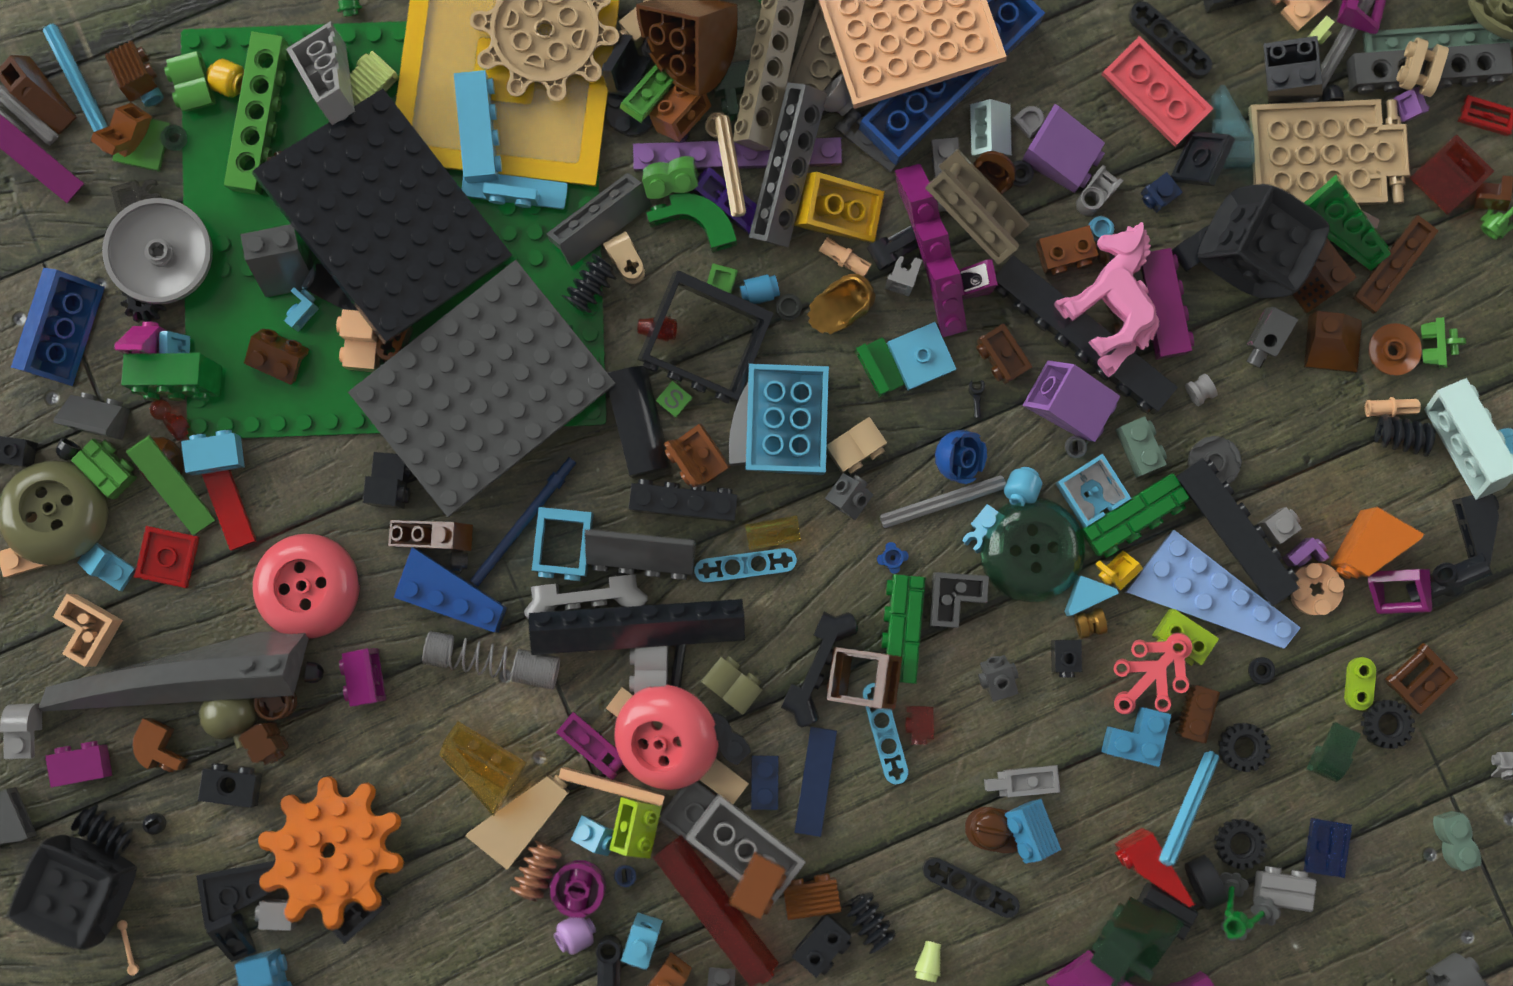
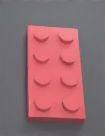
[1101,36,1214,147]

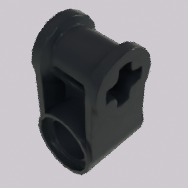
[1172,225,1209,272]

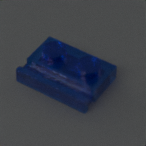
[1303,818,1352,878]

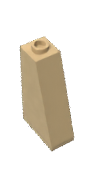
[466,775,570,870]

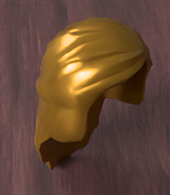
[807,274,876,335]

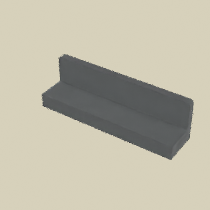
[546,173,652,266]

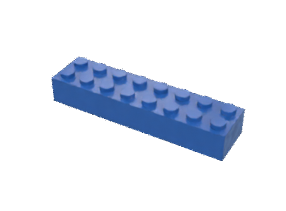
[859,0,1045,165]

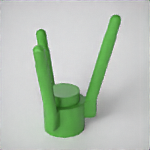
[1480,207,1513,240]

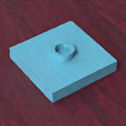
[887,322,956,390]

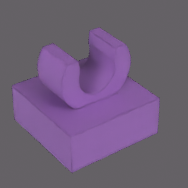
[1394,87,1429,122]

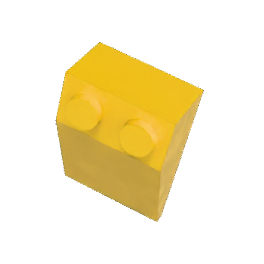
[794,172,884,242]

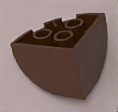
[636,0,738,96]

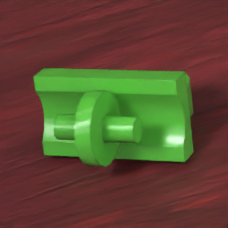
[1421,317,1466,368]

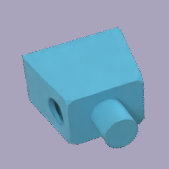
[621,912,663,970]

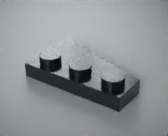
[196,860,275,929]

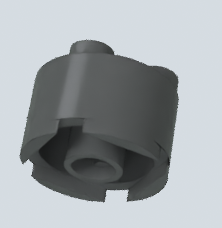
[1426,953,1489,986]

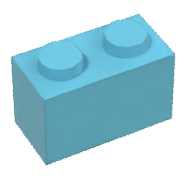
[181,430,245,476]

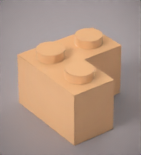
[336,309,380,372]
[53,594,123,667]

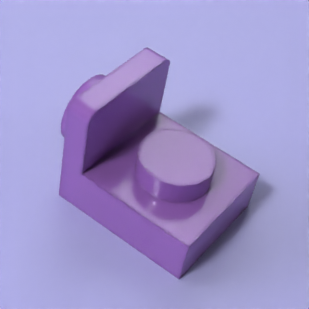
[1282,537,1330,567]

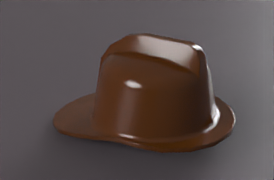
[965,807,1018,853]

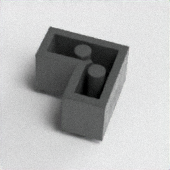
[929,572,989,628]

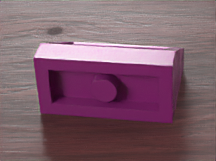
[1337,0,1386,34]
[1368,569,1432,614]

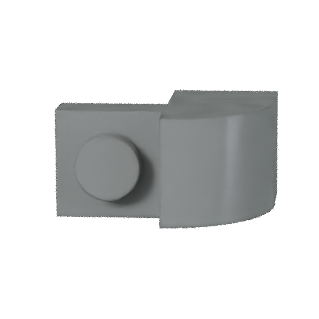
[0,703,42,759]

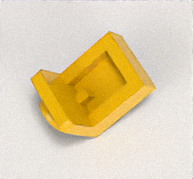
[1095,551,1143,591]

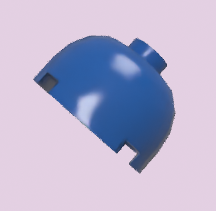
[935,430,987,484]

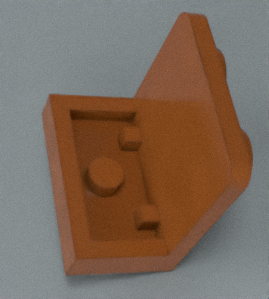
[664,424,731,487]

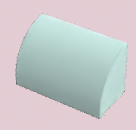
[970,99,1012,157]

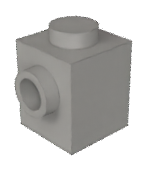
[1258,507,1302,545]

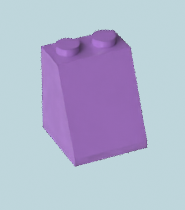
[1022,104,1105,193]
[1022,360,1120,442]

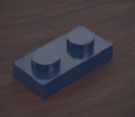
[751,755,779,810]

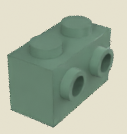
[1115,416,1167,478]

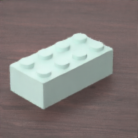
[1424,378,1513,500]

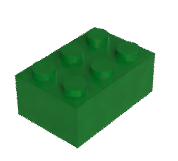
[121,353,222,401]

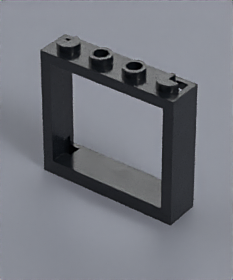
[637,270,774,403]

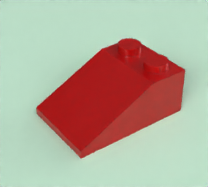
[1115,828,1195,907]

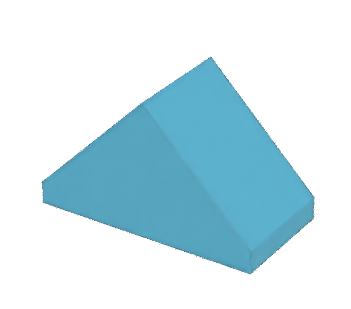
[1064,576,1119,616]

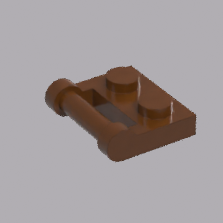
[1384,643,1458,714]

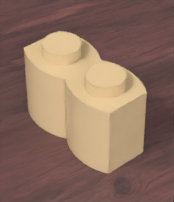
[826,417,887,475]

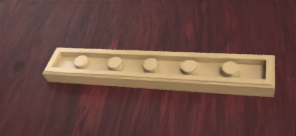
[606,687,749,804]

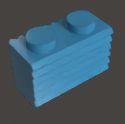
[1005,799,1061,863]

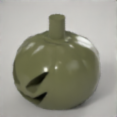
[199,698,259,749]

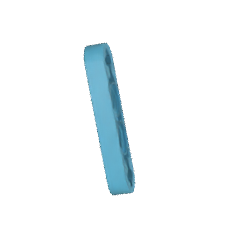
[694,548,797,583]
[862,683,908,784]

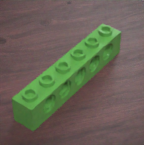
[224,31,290,195]

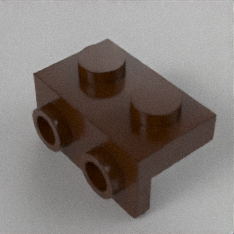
[976,323,1032,385]
[244,328,309,385]

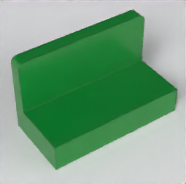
[855,338,905,398]

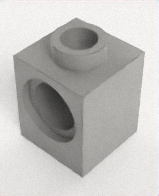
[255,899,297,931]

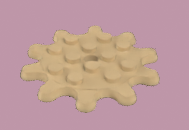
[470,0,619,101]

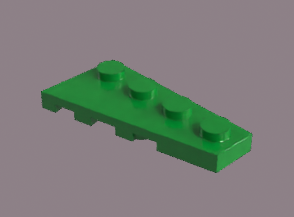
[1304,174,1391,271]

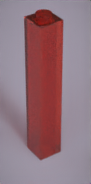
[653,835,779,986]

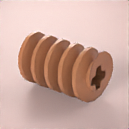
[510,840,562,902]

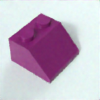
[339,648,386,706]

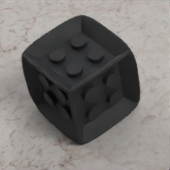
[1197,184,1330,298]
[8,835,137,950]

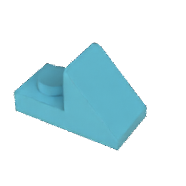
[77,543,136,591]

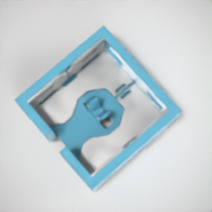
[1055,454,1131,528]

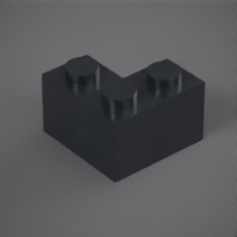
[363,452,412,509]

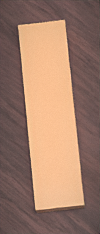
[559,766,666,806]

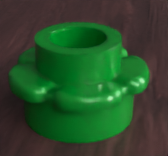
[337,0,362,17]

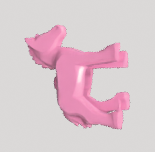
[1054,222,1159,377]

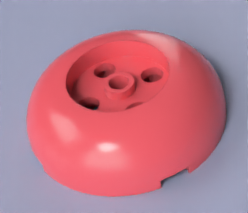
[252,534,360,639]
[614,685,718,790]

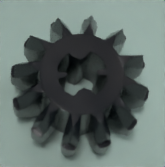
[120,292,166,323]

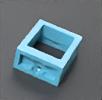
[532,507,594,581]

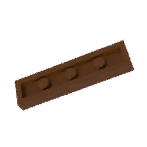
[1353,215,1439,314]

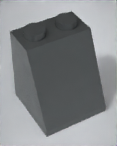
[240,224,313,298]

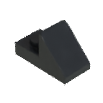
[206,913,256,962]

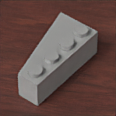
[286,21,355,125]

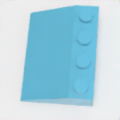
[746,364,829,475]

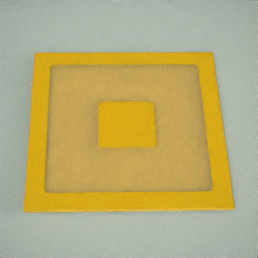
[396,0,620,186]

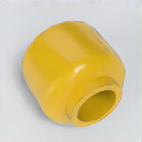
[206,59,244,97]

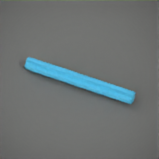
[43,24,108,132]
[1159,751,1219,866]

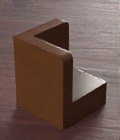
[1474,175,1513,211]

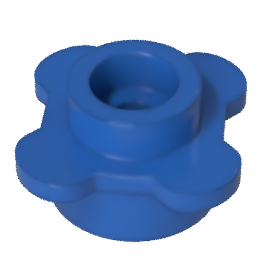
[877,542,908,574]

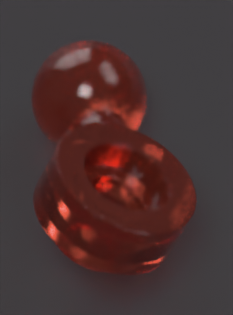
[150,399,190,441]

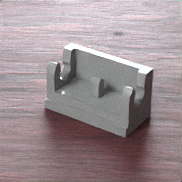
[884,256,922,297]

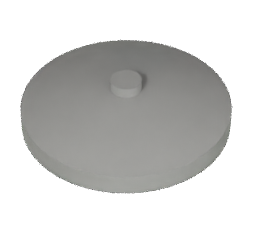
[102,198,213,304]

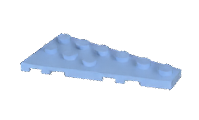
[1125,530,1300,649]

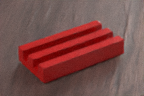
[1458,95,1513,136]

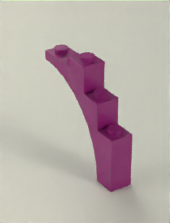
[895,163,967,338]

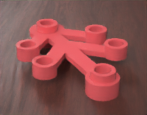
[1114,633,1192,714]

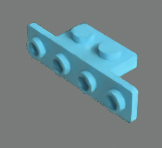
[461,174,568,209]

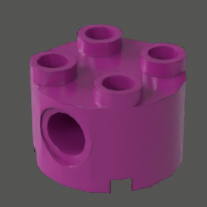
[550,860,606,918]

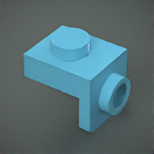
[571,816,614,856]

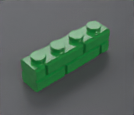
[1080,473,1190,558]
[881,574,926,684]

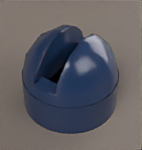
[614,865,636,887]

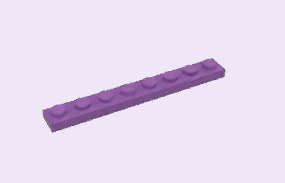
[633,137,842,172]

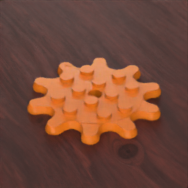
[258,776,404,930]

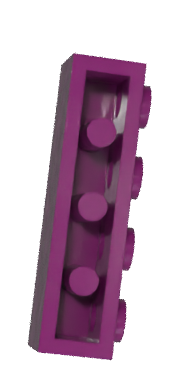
[1141,248,1194,360]

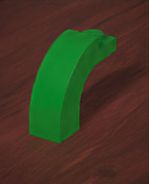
[646,193,737,253]

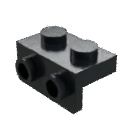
[602,34,652,96]

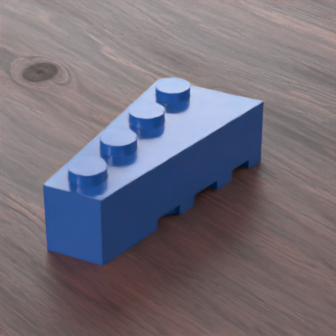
[394,547,507,633]

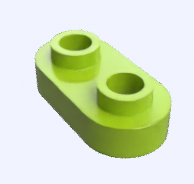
[1344,657,1376,710]

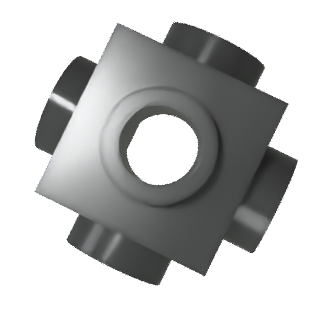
[825,473,873,520]
[978,655,1019,702]

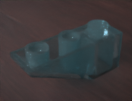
[1211,85,1255,169]

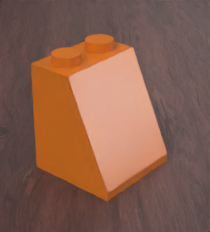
[1330,507,1424,579]

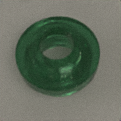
[160,125,188,151]

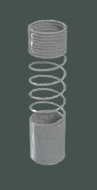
[422,631,560,690]

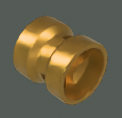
[1074,608,1108,639]

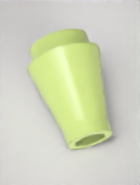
[914,941,941,983]

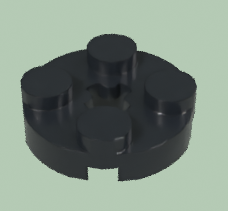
[606,94,653,137]

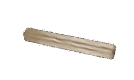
[715,115,746,217]

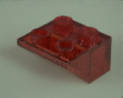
[1410,134,1494,214]

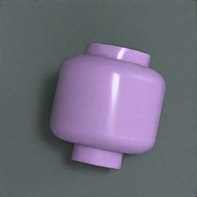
[554,917,596,955]

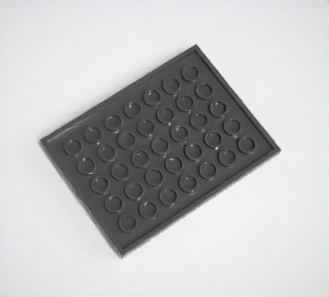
[348,260,616,517]

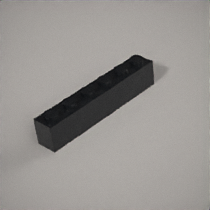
[1176,458,1299,606]

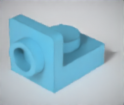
[284,287,319,332]
[159,331,190,353]

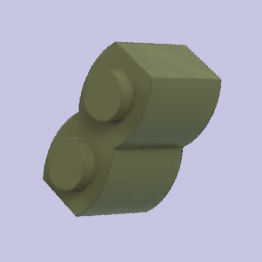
[701,656,762,715]

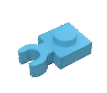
[963,504,1009,553]

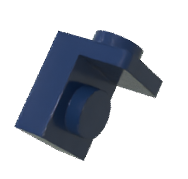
[1141,172,1183,213]

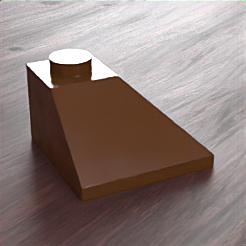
[1304,311,1362,373]

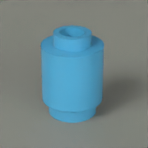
[740,274,780,304]

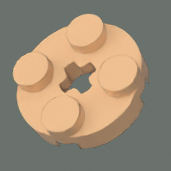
[1290,563,1345,615]

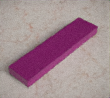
[0,114,85,203]

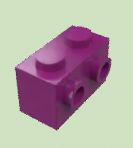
[46,741,113,787]

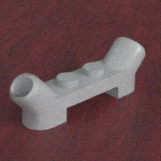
[524,575,648,619]

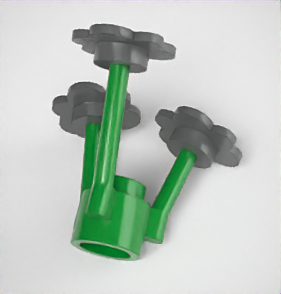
[1220,872,1281,941]

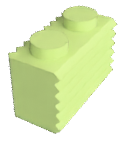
[350,51,399,106]

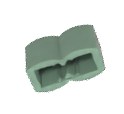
[1433,811,1481,871]

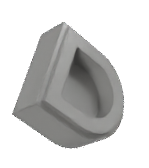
[1012,106,1044,139]

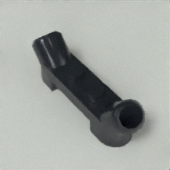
[781,611,858,728]

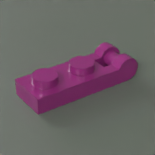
[556,712,623,780]

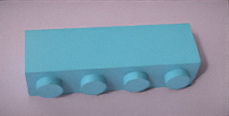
[454,70,502,183]

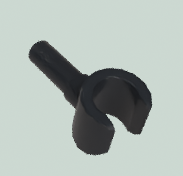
[968,380,985,418]

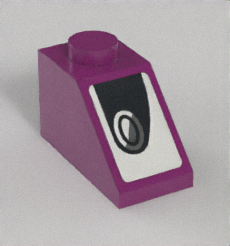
[959,259,997,299]

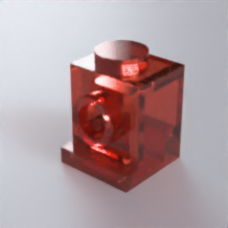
[905,706,934,744]

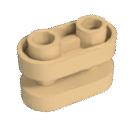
[1396,37,1449,97]

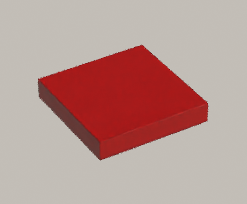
[134,526,200,588]

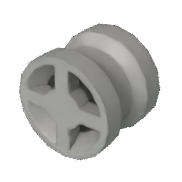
[1185,373,1218,406]

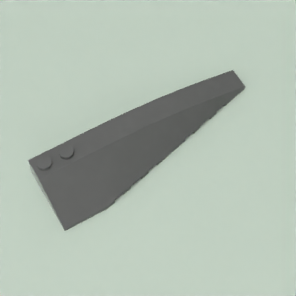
[38,631,309,712]

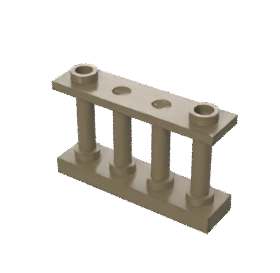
[926,149,1029,265]

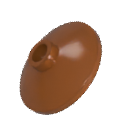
[1368,323,1422,376]

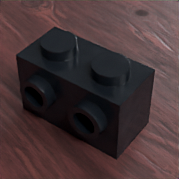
[791,914,852,978]

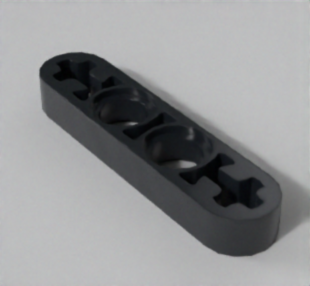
[1128,1,1212,79]
[922,857,1020,918]

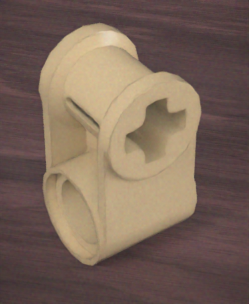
[603,231,645,284]

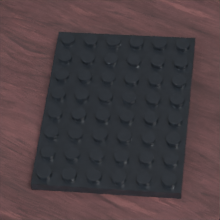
[252,89,512,344]

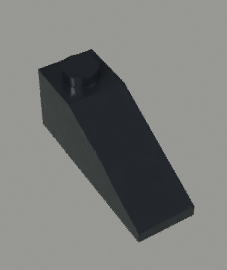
[1452,493,1499,566]

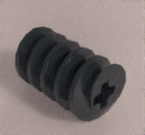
[562,254,617,313]
[1374,414,1436,457]
[70,804,134,860]
[842,892,896,954]

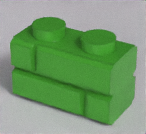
[71,438,137,499]

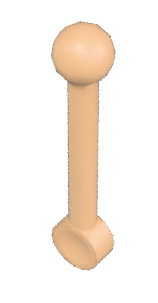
[117,920,139,975]

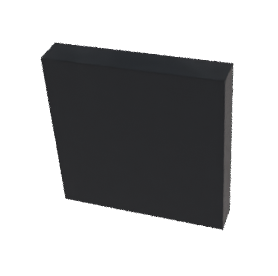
[1171,131,1236,186]

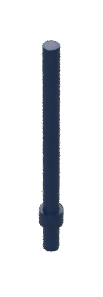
[470,457,577,587]

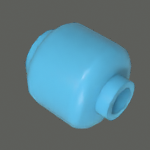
[1004,467,1043,507]

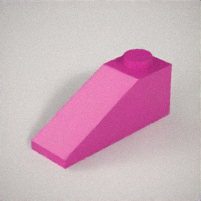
[115,322,167,354]

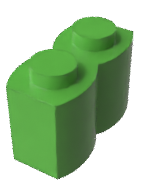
[164,51,216,112]
[642,156,698,199]

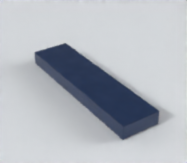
[794,726,837,837]

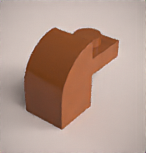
[91,103,152,157]
[133,718,189,772]

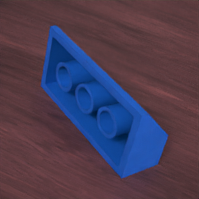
[11,268,105,386]

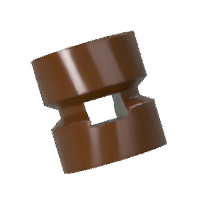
[254,692,297,720]

